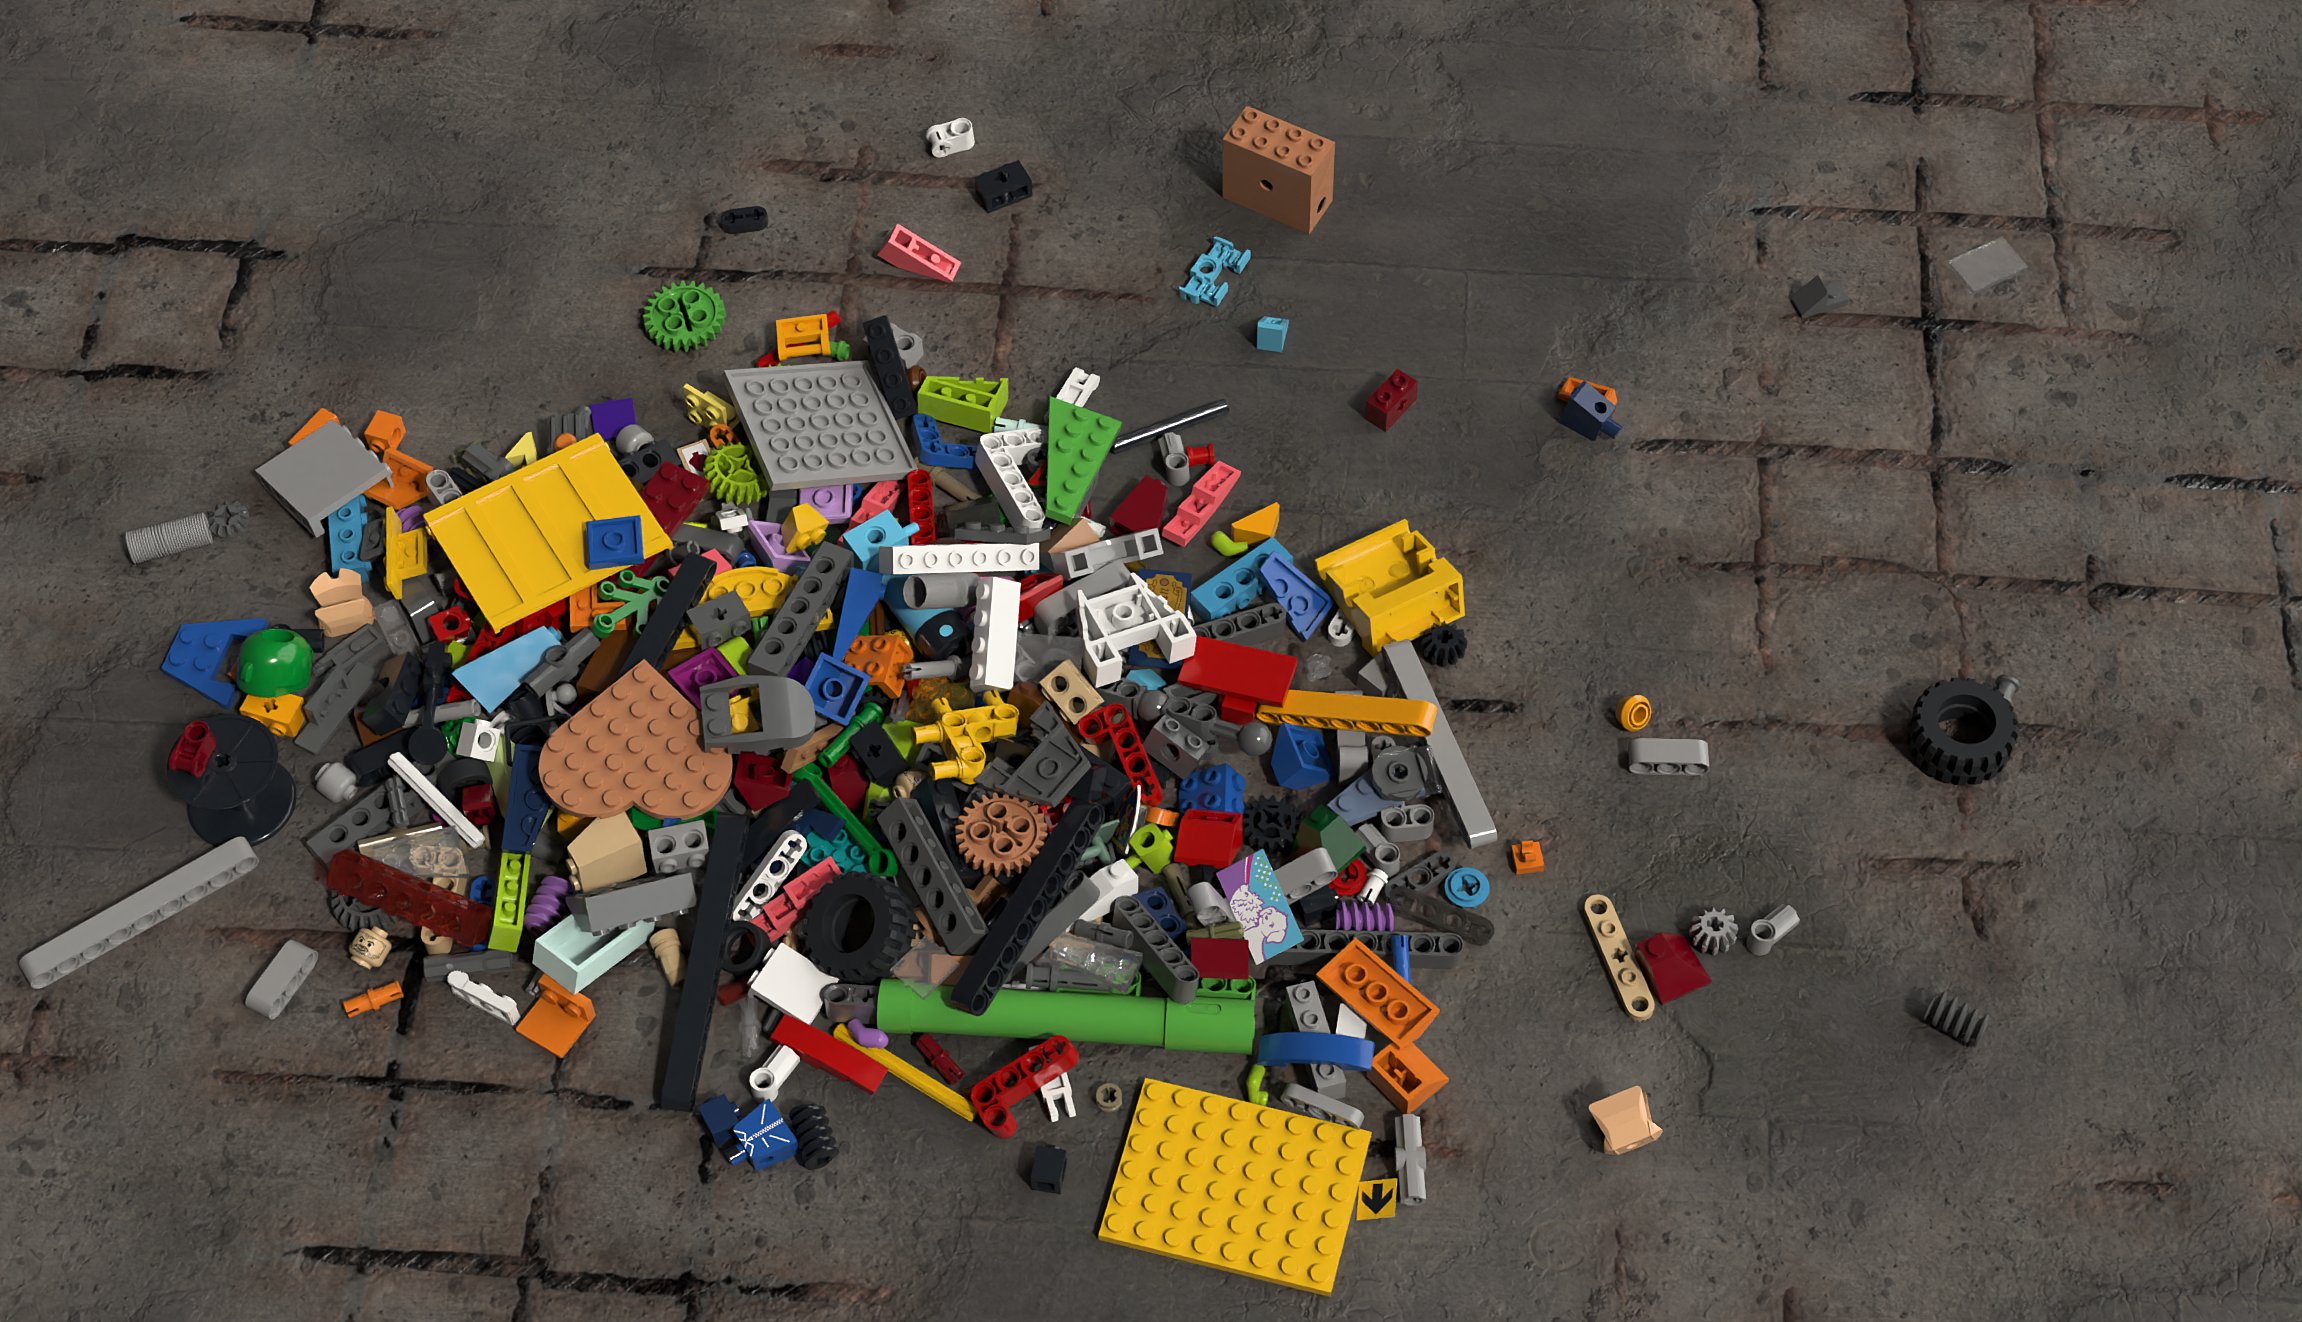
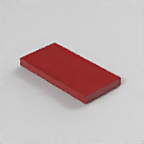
[1178,635,1298,708]

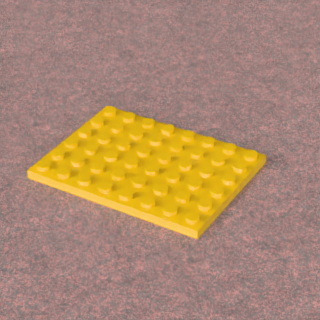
[1098,1078,1372,1297]

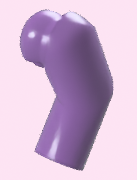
[847,1019,888,1049]

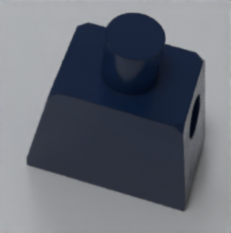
[1559,381,1623,441]

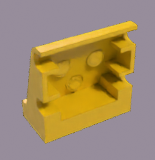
[1315,519,1465,658]

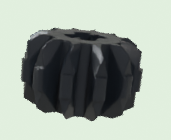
[1421,620,1468,668]

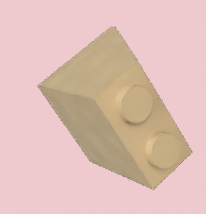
[565,811,647,893]

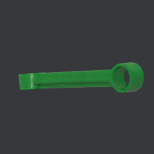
[792,762,901,877]

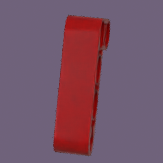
[1078,703,1163,807]
[971,1035,1079,1139]

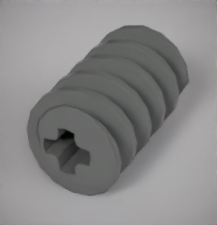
[1923,990,1990,1048]

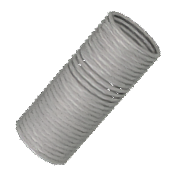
[125,512,213,565]
[903,572,981,610]

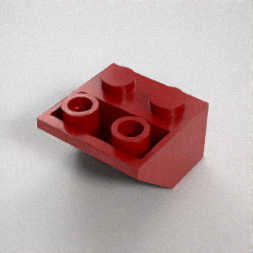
[1174,809,1243,868]

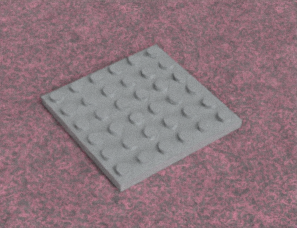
[722,360,918,491]

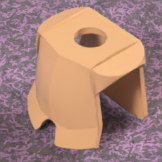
[309,568,375,637]
[1589,1086,1663,1155]

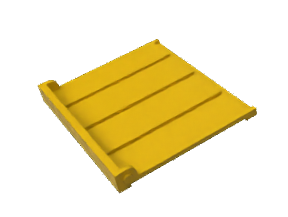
[423,433,674,634]

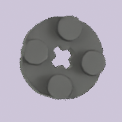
[1370,746,1427,801]

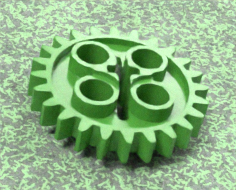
[643,280,726,352]

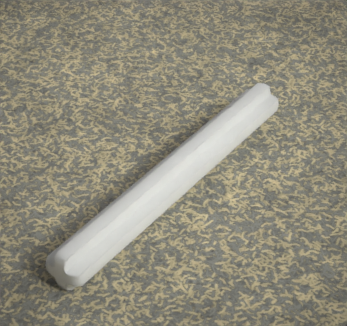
[388,752,485,848]

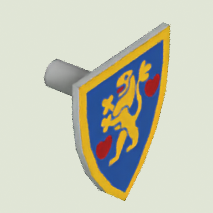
[1111,785,1147,854]

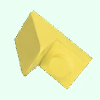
[505,432,538,470]

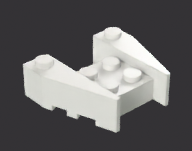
[1075,572,1197,688]

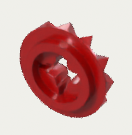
[1329,858,1368,898]

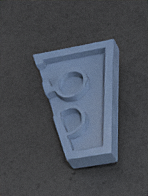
[1327,767,1426,827]

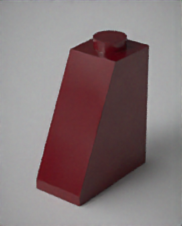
[1109,475,1168,537]

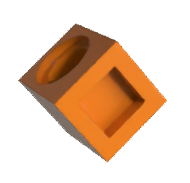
[364,410,406,453]

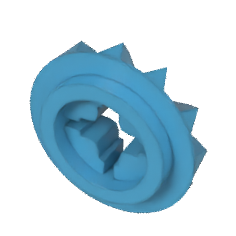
[1444,867,1490,910]

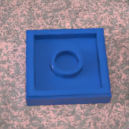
[586,515,645,570]

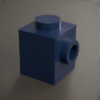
[698,1094,741,1147]

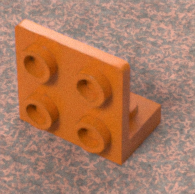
[844,635,913,699]
[516,973,596,1058]

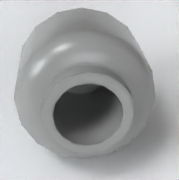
[616,424,654,456]
[315,762,358,803]

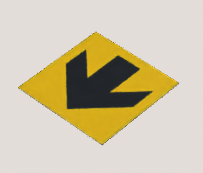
[1356,1178,1397,1220]

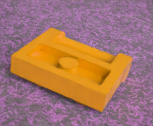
[776,314,831,361]

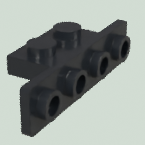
[863,315,918,420]

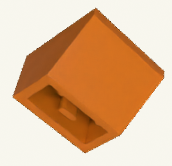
[1367,1042,1449,1114]

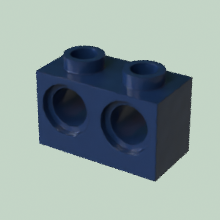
[1132,887,1187,947]

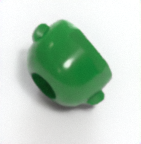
[237,629,314,698]

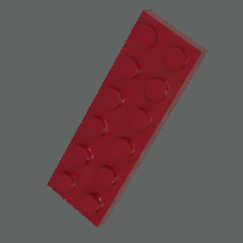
[597,461,711,593]

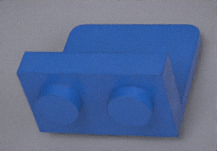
[1178,763,1245,823]

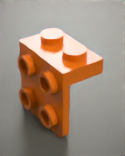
[362,447,434,510]

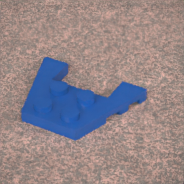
[161,618,268,710]

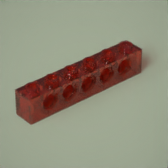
[326,849,494,947]

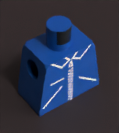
[724,1099,800,1170]

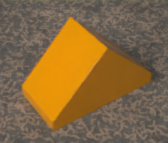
[1231,502,1279,548]

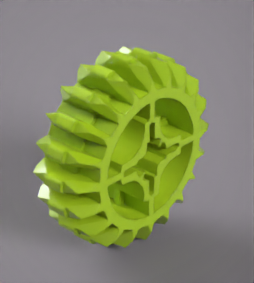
[703,441,768,506]

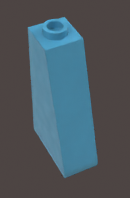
[451,626,562,713]

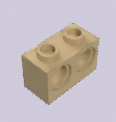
[1039,659,1104,725]

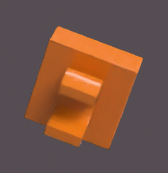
[1511,840,1544,875]

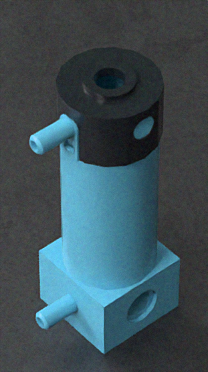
[842,509,975,662]

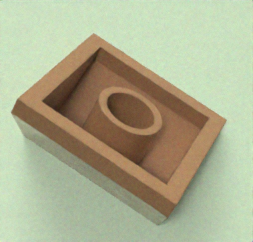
[1039,518,1100,584]

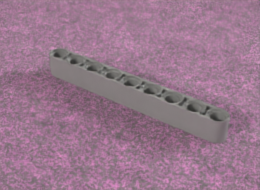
[1381,639,1497,849]
[19,837,259,989]

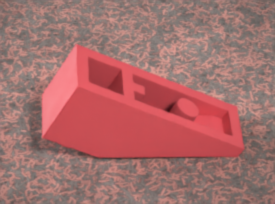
[877,223,961,283]

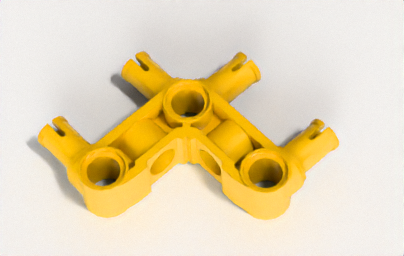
[910,690,1019,784]

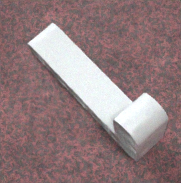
[974,428,1048,528]

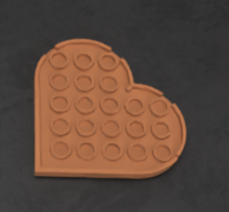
[539,659,733,820]

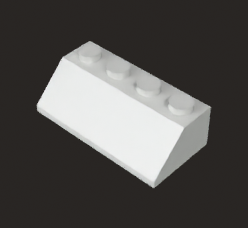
[969,577,1021,697]

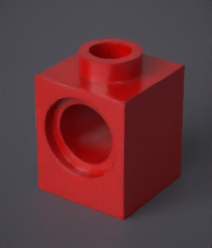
[427,605,472,645]

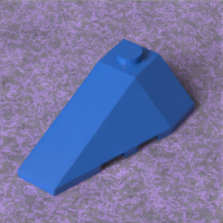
[831,567,886,662]

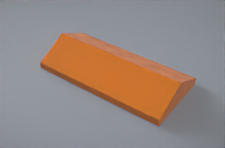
[1316,938,1440,1050]

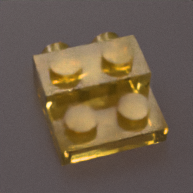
[907,677,976,726]

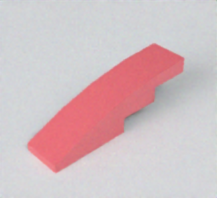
[1162,461,1241,547]
[837,480,907,548]
[746,856,843,948]

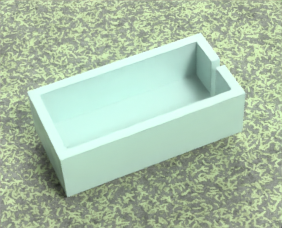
[532,883,655,995]

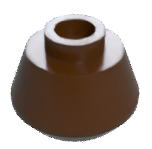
[906,365,927,399]

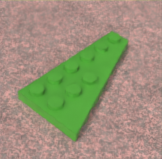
[1045,396,1122,525]

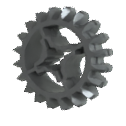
[331,861,408,933]

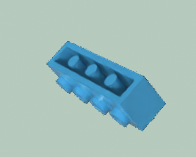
[328,493,373,583]

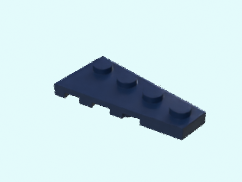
[501,744,550,855]

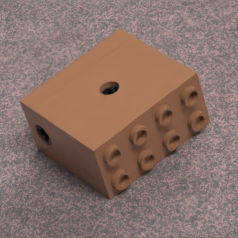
[1223,106,1335,234]

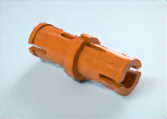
[343,980,404,1019]

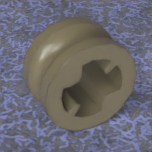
[1096,1083,1122,1113]

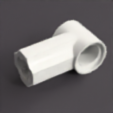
[749,1045,800,1104]

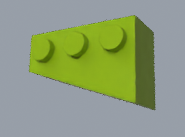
[918,376,1008,434]

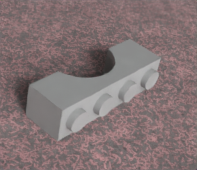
[1050,528,1163,579]

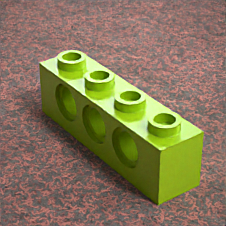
[488,851,531,952]

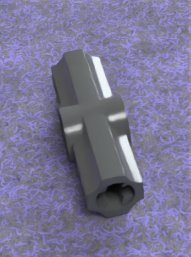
[462,442,517,484]
[523,627,601,699]

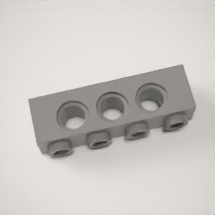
[1285,980,1346,1099]

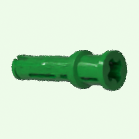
[818,702,885,768]

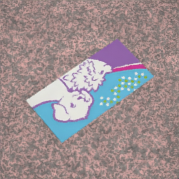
[1216,849,1304,965]

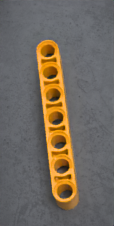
[1256,690,1438,737]

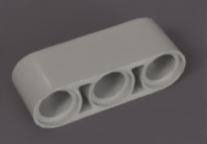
[1628,738,1709,776]
[245,939,318,1019]

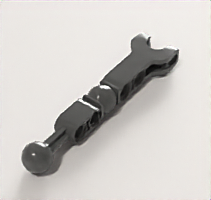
[1042,648,1273,756]

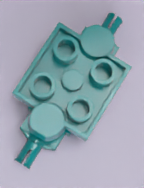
[800,828,872,876]

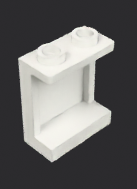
[747,942,839,1025]

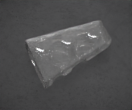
[373,825,469,878]
[1052,933,1143,994]

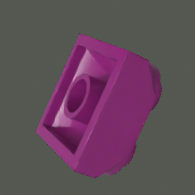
[667,647,745,712]

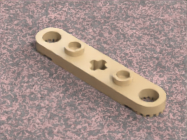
[1584,894,1655,1022]

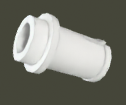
[1357,869,1388,906]

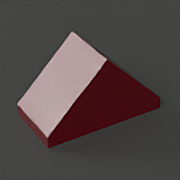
[462,783,499,827]

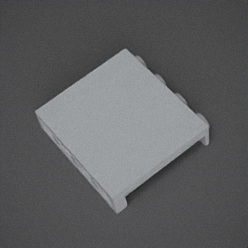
[255,419,394,538]

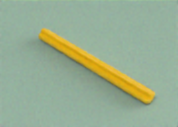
[833,1023,979,1121]

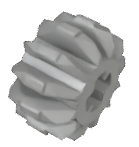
[1689,905,1738,956]

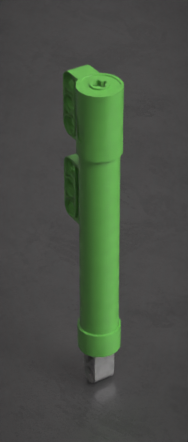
[824,964,1256,1055]

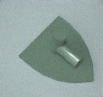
[1079,819,1120,868]

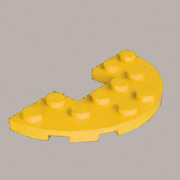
[672,567,835,650]

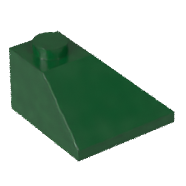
[1289,804,1367,875]

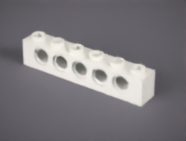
[879,543,1039,574]

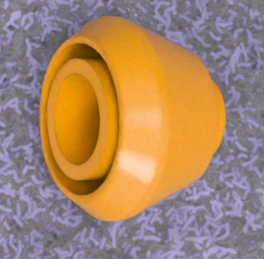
[1615,695,1651,732]

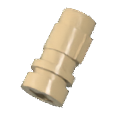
[649,928,688,990]

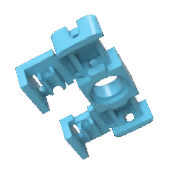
[1179,236,1251,307]

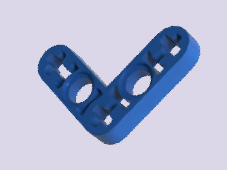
[911,413,979,470]

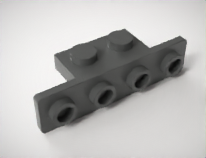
[295,662,380,755]

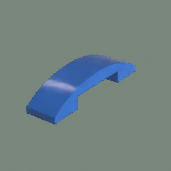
[1257,1032,1375,1071]

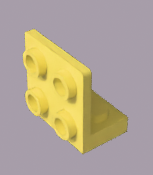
[683,383,743,439]

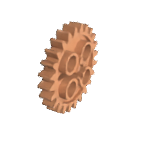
[955,792,1048,877]

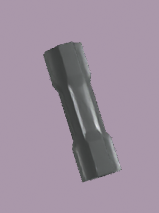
[423,948,514,982]

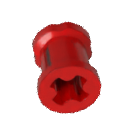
[1186,443,1215,469]

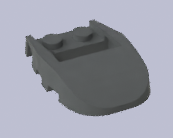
[700,675,816,755]

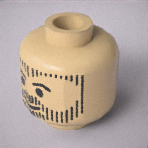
[893,767,931,799]
[348,926,392,970]

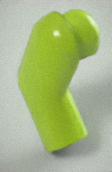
[1211,531,1248,556]
[1246,1064,1269,1106]

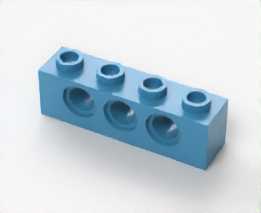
[1191,537,1293,623]

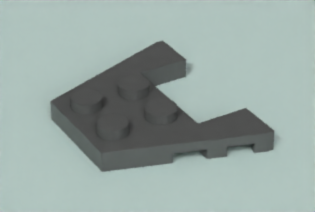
[974,700,1091,808]

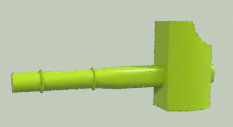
[1125,823,1175,874]

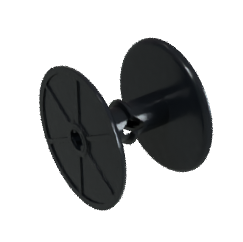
[167,714,297,847]

